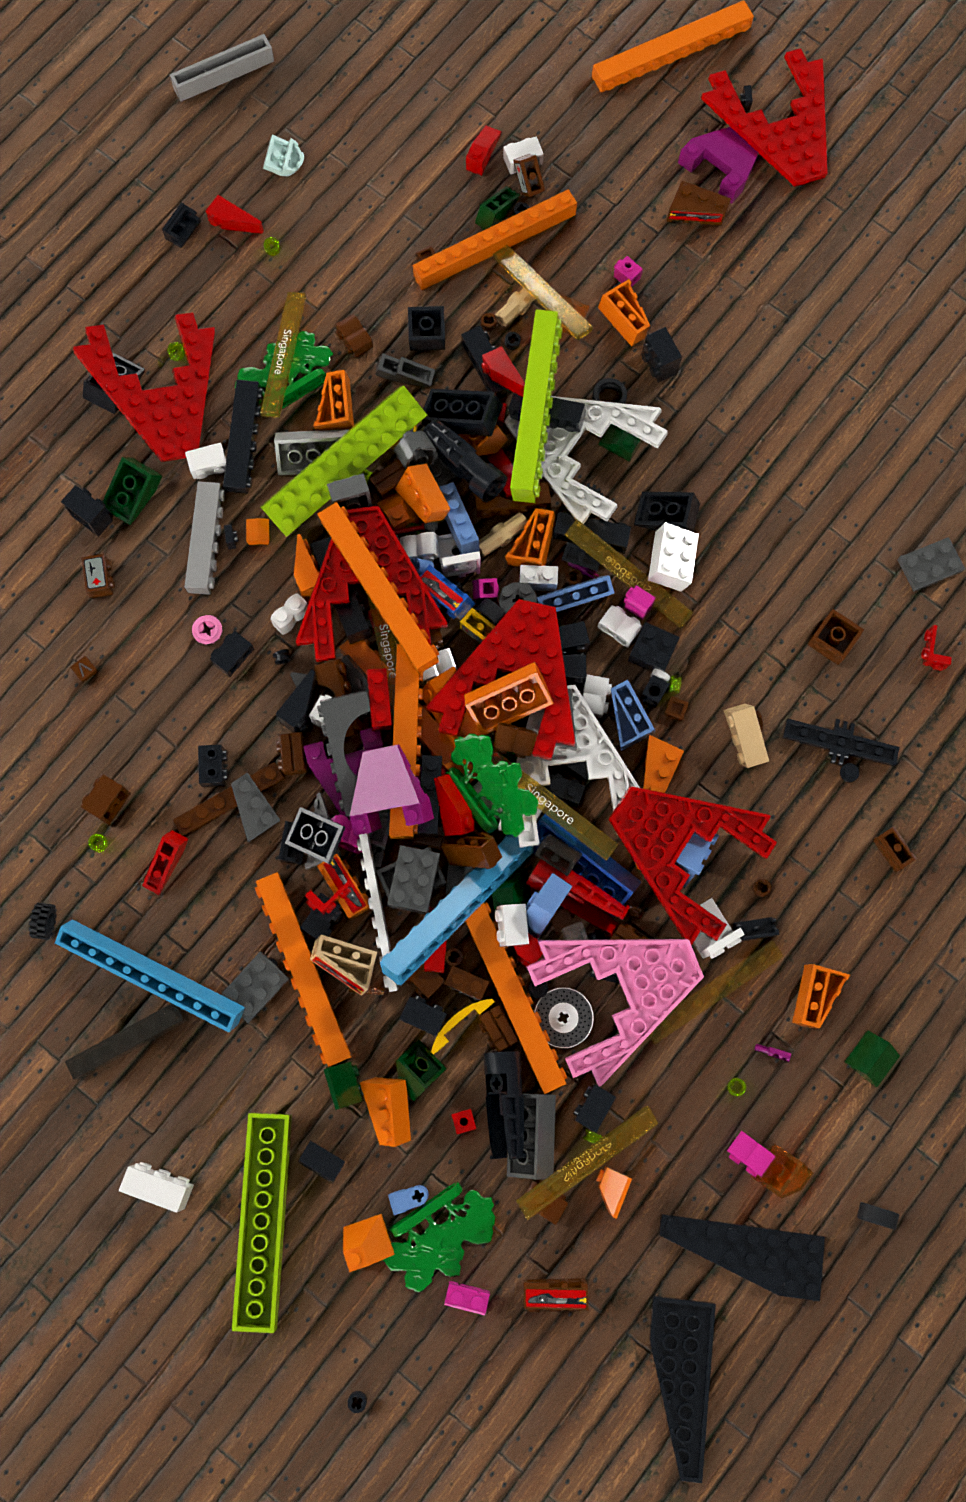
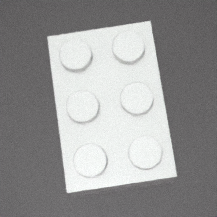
[648,522,699,592]
[119,1162,194,1213]

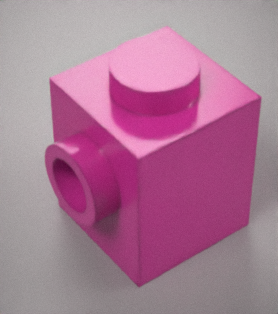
[613,256,643,287]
[472,578,499,599]

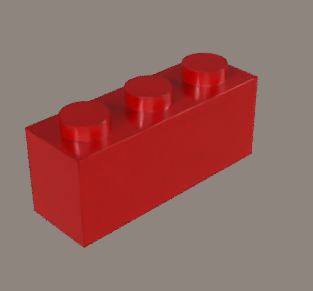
[367,668,392,731]

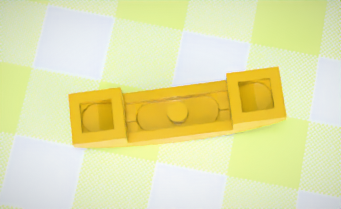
[431,999,495,1055]

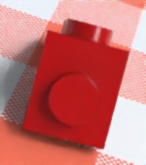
[921,625,952,671]
[305,881,352,915]

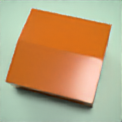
[246,518,269,545]

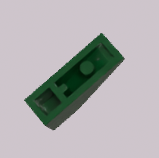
[475,186,520,230]

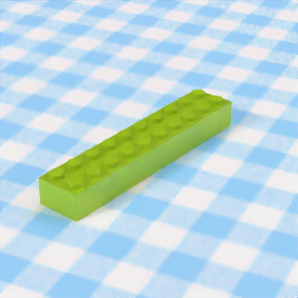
[510,310,563,503]
[260,385,427,537]
[232,1113,292,1333]

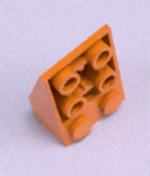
[294,534,320,603]

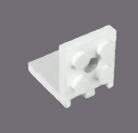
[439,534,481,578]
[693,898,745,959]

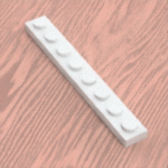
[357,833,399,992]

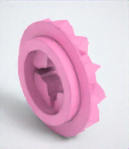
[192,615,223,645]

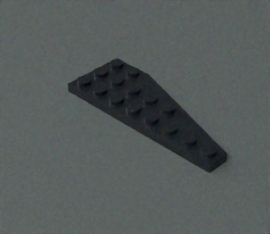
[659,1214,825,1301]
[649,1295,716,1483]

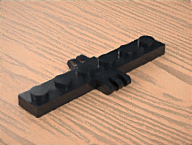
[782,719,900,766]

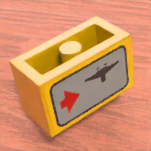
[460,608,495,644]

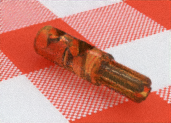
[349,986,385,995]

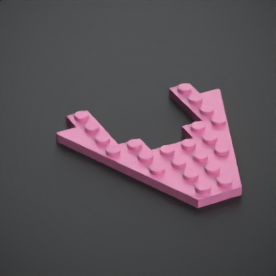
[526,939,704,1087]

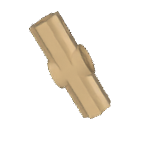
[495,280,543,327]
[479,512,527,557]

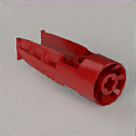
[526,853,630,937]

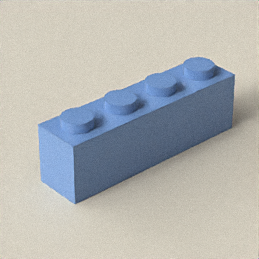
[439,482,480,555]
[537,575,615,612]

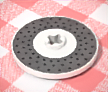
[534,988,594,1048]

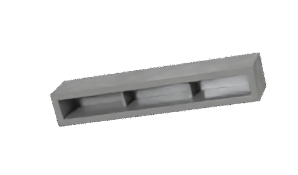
[169,34,274,102]
[184,481,225,595]

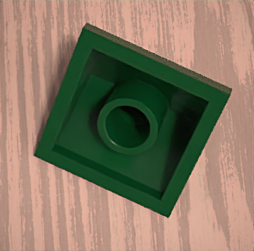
[844,1030,900,1088]

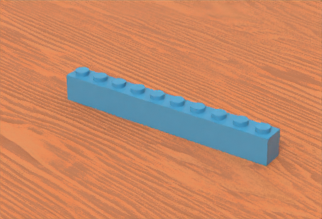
[380,834,533,986]
[55,919,245,1032]

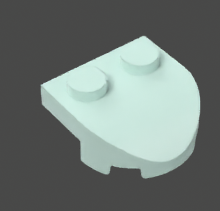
[263,135,304,176]

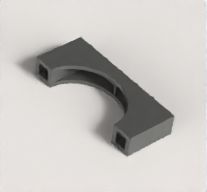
[317,690,371,816]

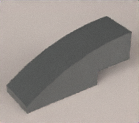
[375,353,435,387]
[369,810,390,870]

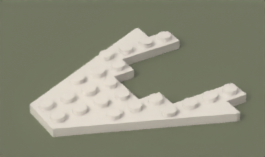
[504,396,668,527]
[498,685,640,848]

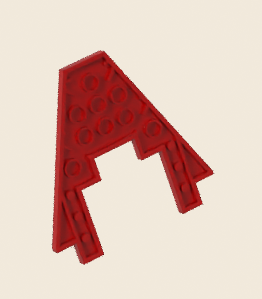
[701,48,828,187]
[73,312,215,462]
[296,506,448,662]
[427,599,575,761]
[608,786,777,946]

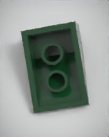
[102,457,163,525]
[323,1062,364,1110]

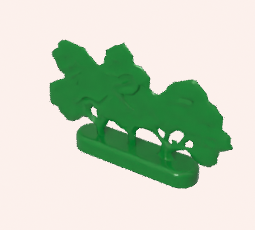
[234,331,333,415]
[445,734,538,838]
[383,1181,496,1292]

